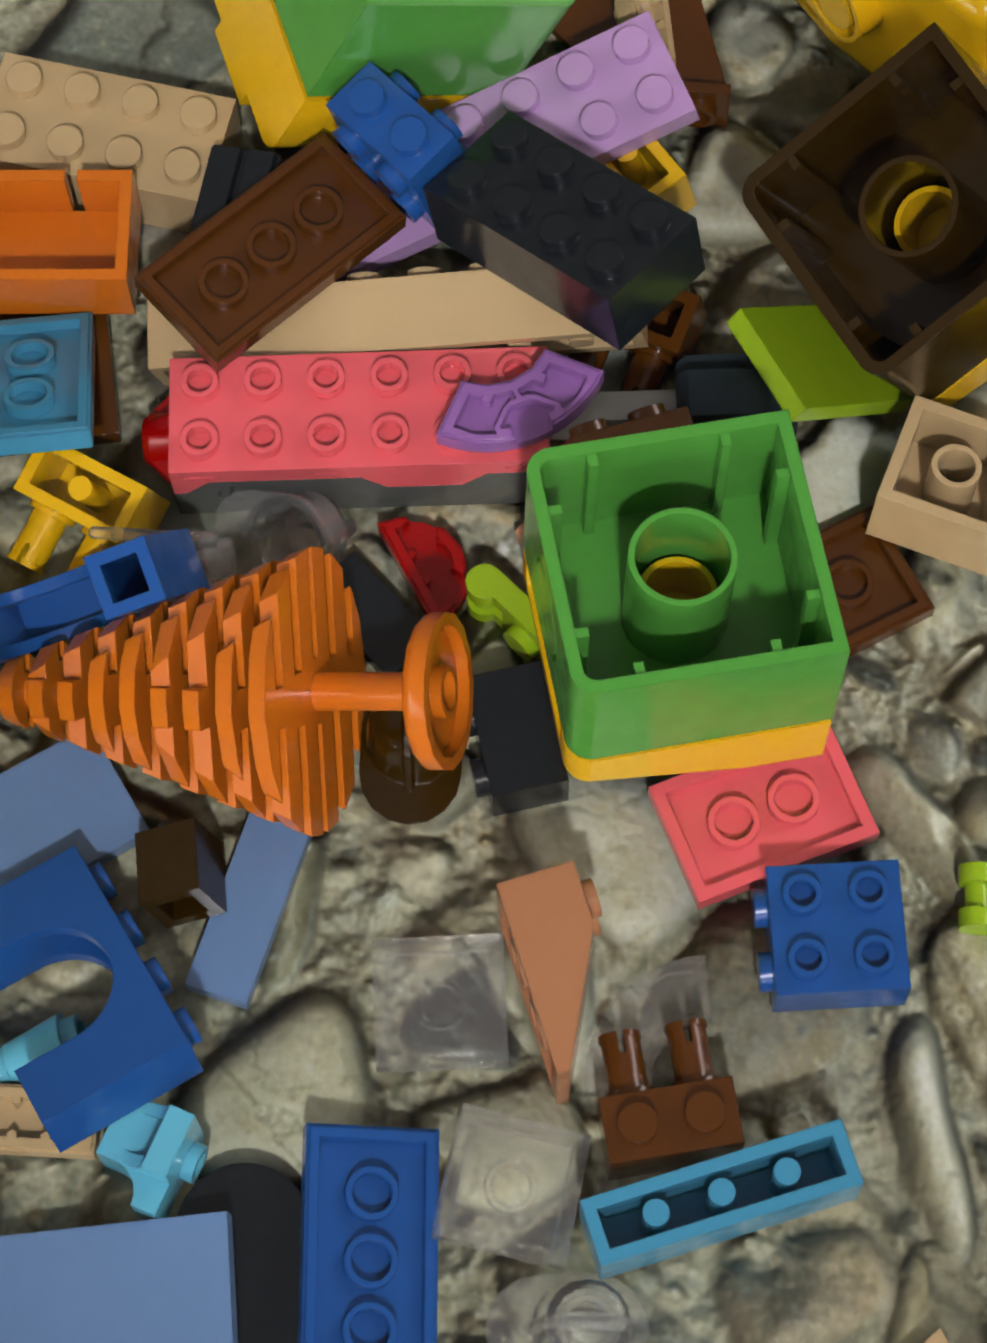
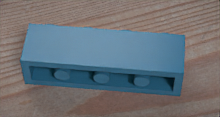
[579,1118,864,1280]

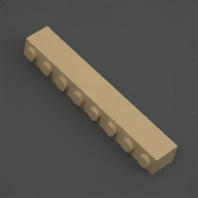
[147,262,648,386]

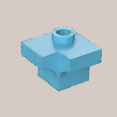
[96,1101,209,1220]

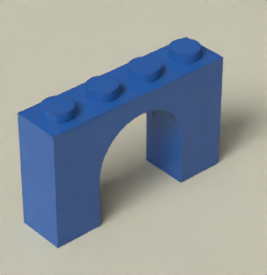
[0,528,210,665]
[0,845,204,1153]

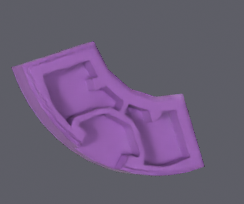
[436,349,604,453]

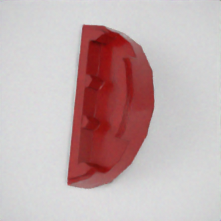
[377,517,468,616]

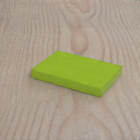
[727,305,914,422]

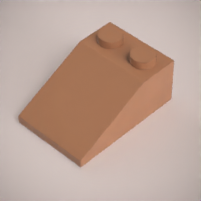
[496,860,602,1104]

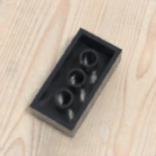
[423,111,705,350]

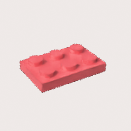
[648,726,880,910]

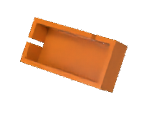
[0,170,142,314]

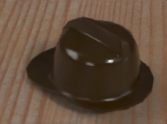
[359,711,462,825]

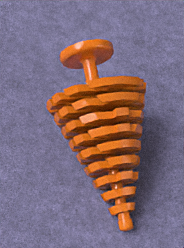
[0,546,474,837]

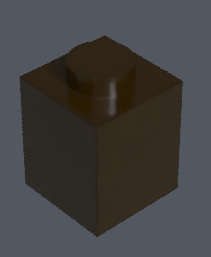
[135,817,227,928]

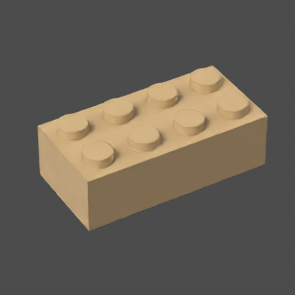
[0,52,243,233]
[865,395,987,576]

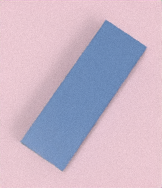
[184,812,312,1010]

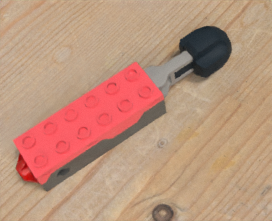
[142,346,798,514]

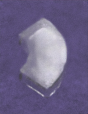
[584,954,712,1097]

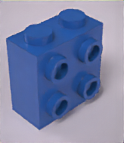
[326,61,467,227]
[751,859,911,1012]

